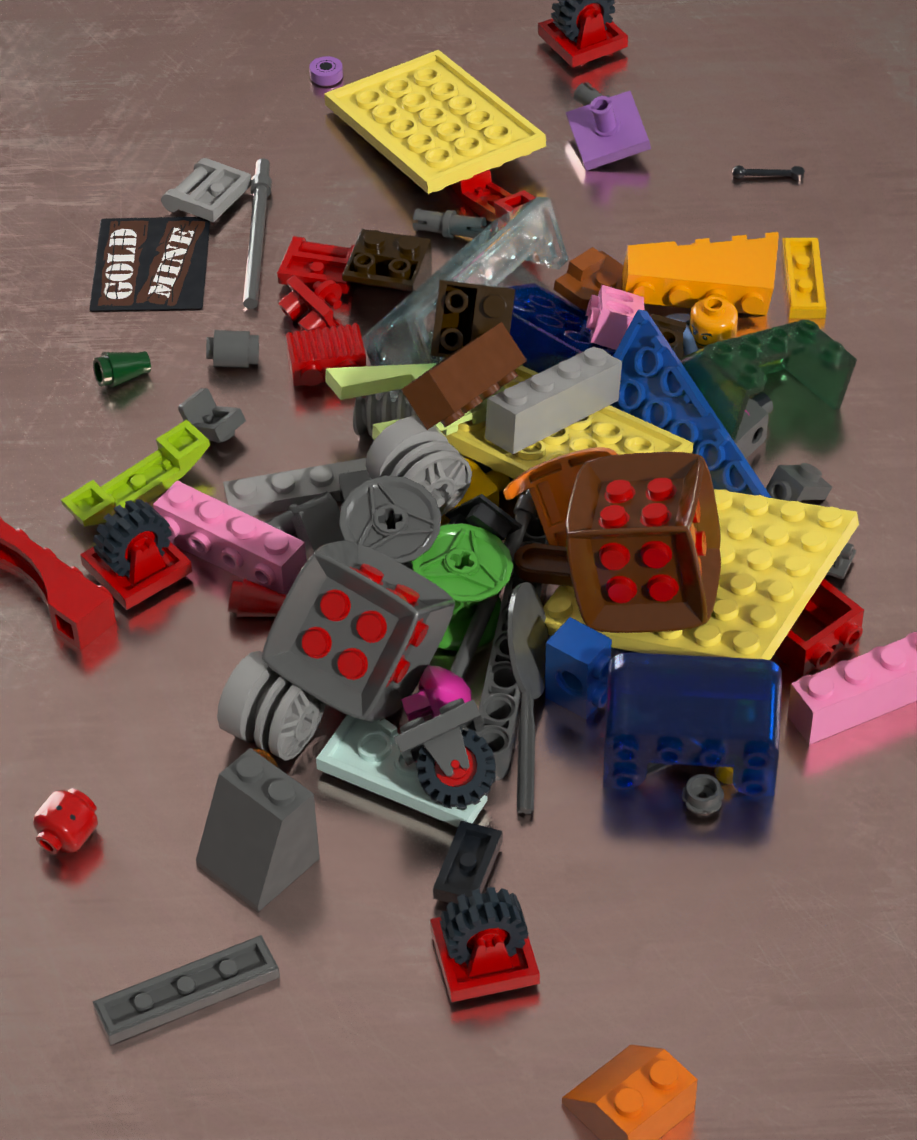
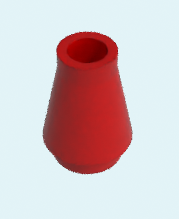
[228,578,287,618]

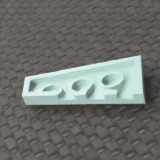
[316,715,488,827]

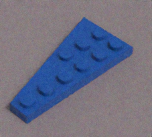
[610,309,772,498]

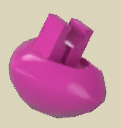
[401,666,473,722]

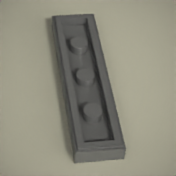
[93,935,280,1045]

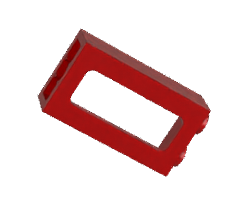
[774,579,864,677]

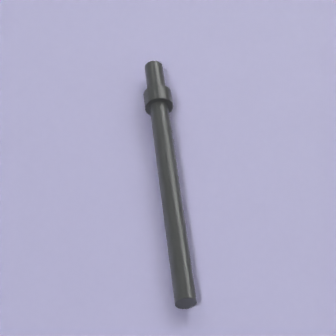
[243,158,272,309]
[450,489,538,680]

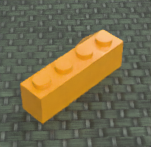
[622,232,779,316]

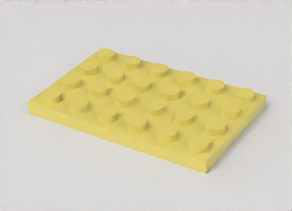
[324,50,546,194]
[441,365,694,479]

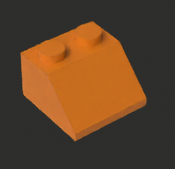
[562,1045,698,1140]

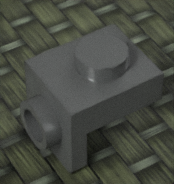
[178,388,246,443]
[766,463,832,502]

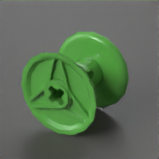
[411,523,513,651]

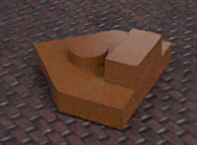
[553,247,624,309]

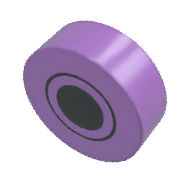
[309,56,343,86]

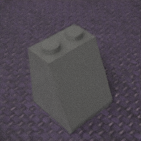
[196,748,320,912]

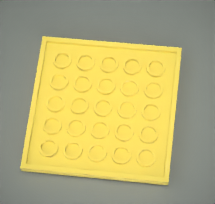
[543,489,859,676]

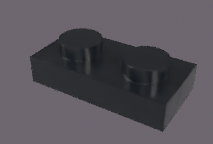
[433,821,503,904]

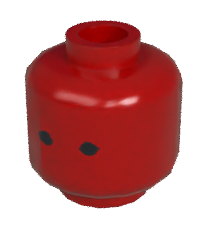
[33,788,98,854]

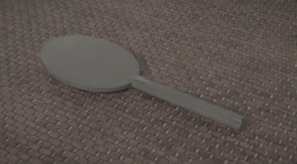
[508,582,549,814]

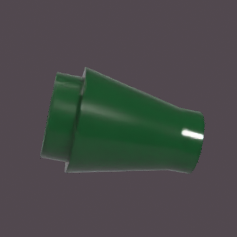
[93,351,151,389]

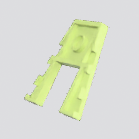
[325,363,505,440]

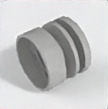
[366,416,472,516]
[217,651,326,761]

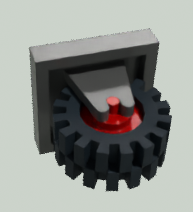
[394,698,496,809]

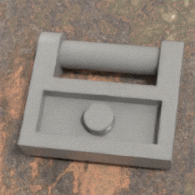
[161,158,251,222]

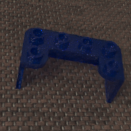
[603,653,782,797]

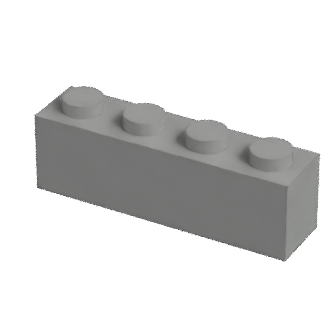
[485,347,622,454]

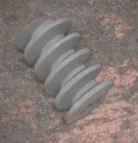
[353,391,418,437]

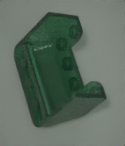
[679,320,857,440]

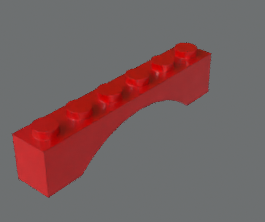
[0,517,116,650]

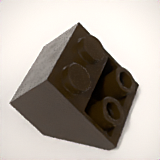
[342,229,432,295]
[430,280,515,358]

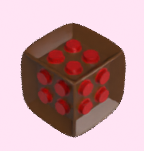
[566,452,721,633]

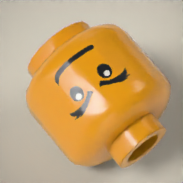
[689,296,738,352]

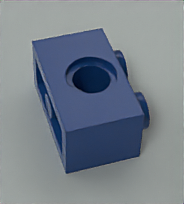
[545,617,613,719]

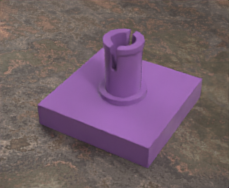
[566,91,651,171]

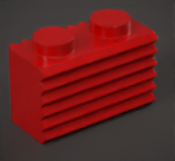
[286,323,366,387]

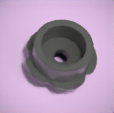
[681,774,724,814]

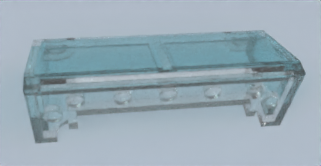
[361,196,569,366]

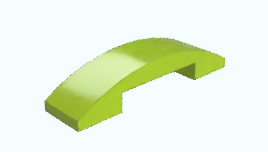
[61,419,210,526]

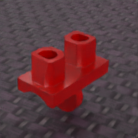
[278,275,342,332]

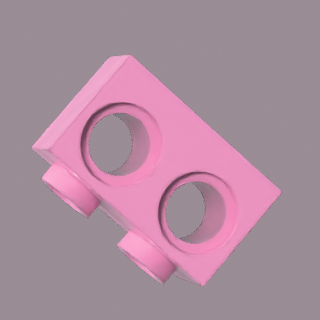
[586,285,645,350]

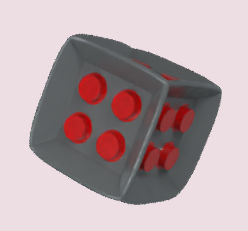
[262,540,455,722]

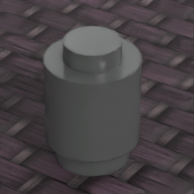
[206,330,259,368]

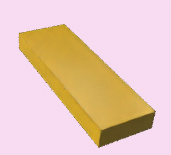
[782,238,826,319]

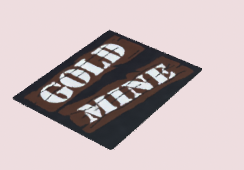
[89,217,210,311]

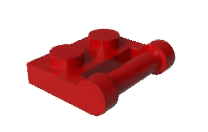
[277,236,355,294]

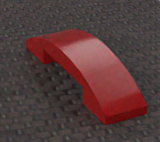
[450,169,542,223]

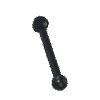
[732,165,805,180]

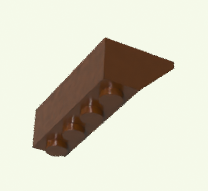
[401,322,527,430]

